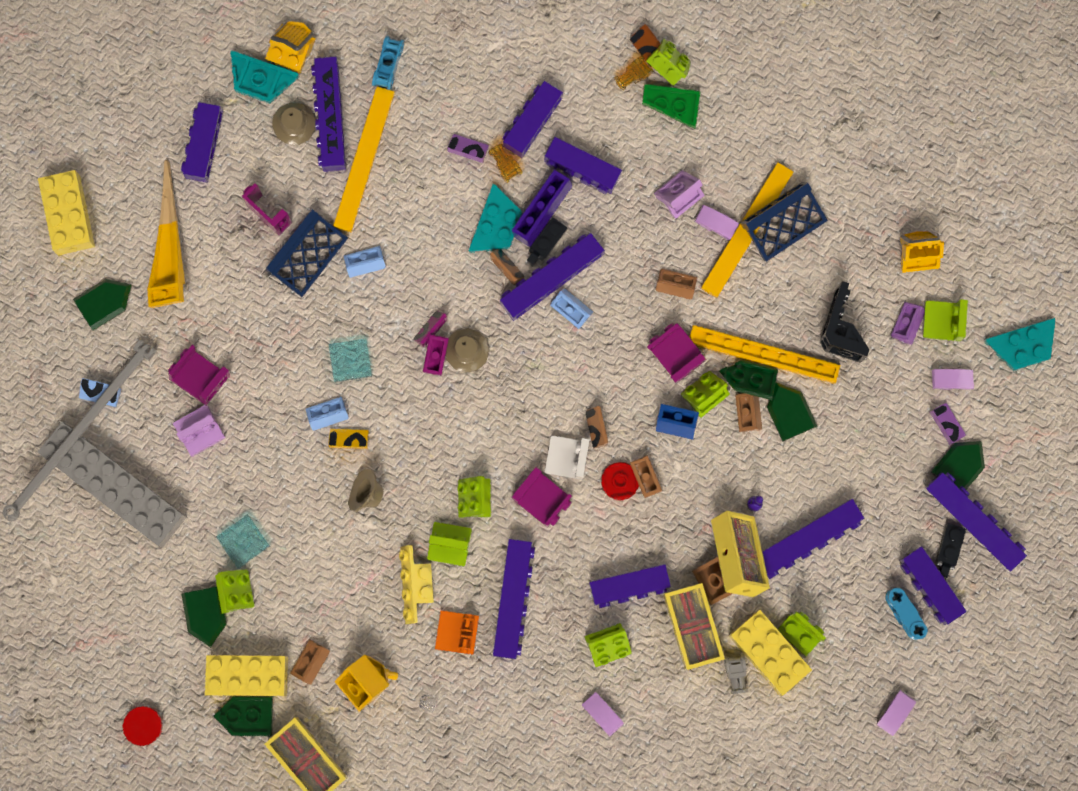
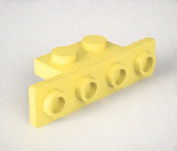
[399,545,434,624]

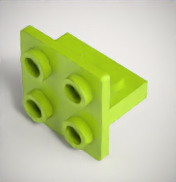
[646,39,691,86]
[681,371,730,418]
[457,476,491,518]
[427,522,472,566]
[215,569,254,614]
[584,623,632,667]

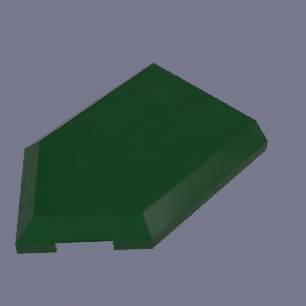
[73,279,132,331]
[719,360,778,400]
[767,382,818,442]
[931,441,985,490]
[181,587,227,648]
[213,696,273,736]

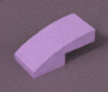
[694,205,739,240]
[932,369,974,390]
[877,690,916,736]
[582,692,624,737]

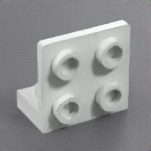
[545,436,590,480]

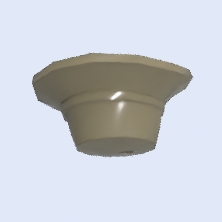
[272,103,315,145]
[445,328,489,373]
[348,468,384,512]

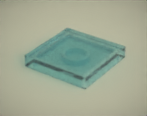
[328,338,372,383]
[216,514,270,569]

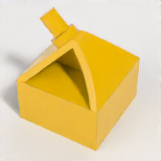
[334,654,398,712]

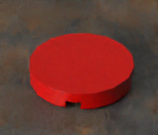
[601,462,639,501]
[122,706,163,746]

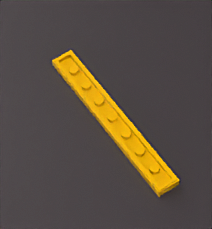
[333,87,395,233]
[701,162,794,298]
[690,325,841,384]

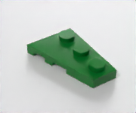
[642,84,700,129]

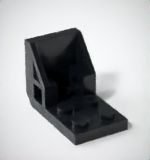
[820,281,870,363]

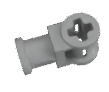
[724,653,748,694]

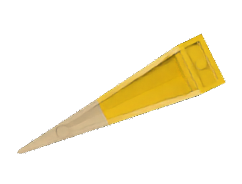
[147,160,185,308]

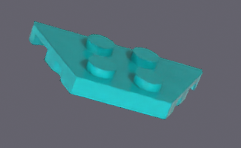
[230,50,299,104]
[469,184,523,253]
[984,318,1056,371]

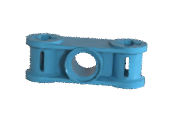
[372,36,405,90]
[885,588,928,640]

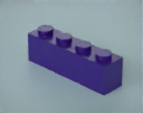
[502,81,563,158]
[181,102,223,183]
[544,137,622,194]
[511,170,573,247]
[899,546,967,625]
[589,564,671,609]

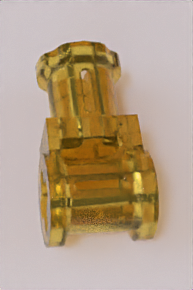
[614,56,654,91]
[488,143,523,183]

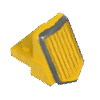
[265,21,316,73]
[900,231,944,273]

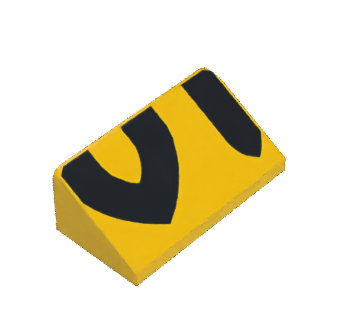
[328,429,369,449]

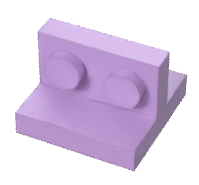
[654,170,705,219]
[172,405,225,457]

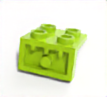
[923,299,968,342]
[777,611,826,657]

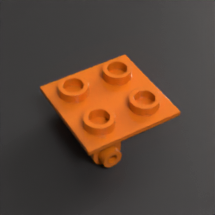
[435,611,479,655]

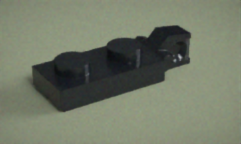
[527,217,568,267]
[936,523,966,578]

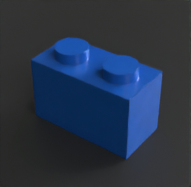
[656,404,699,440]

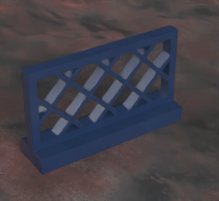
[740,182,828,262]
[266,209,348,297]

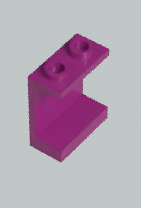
[242,183,292,236]
[647,323,707,383]
[168,345,230,406]
[512,467,572,528]

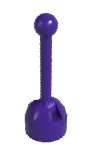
[747,496,763,512]

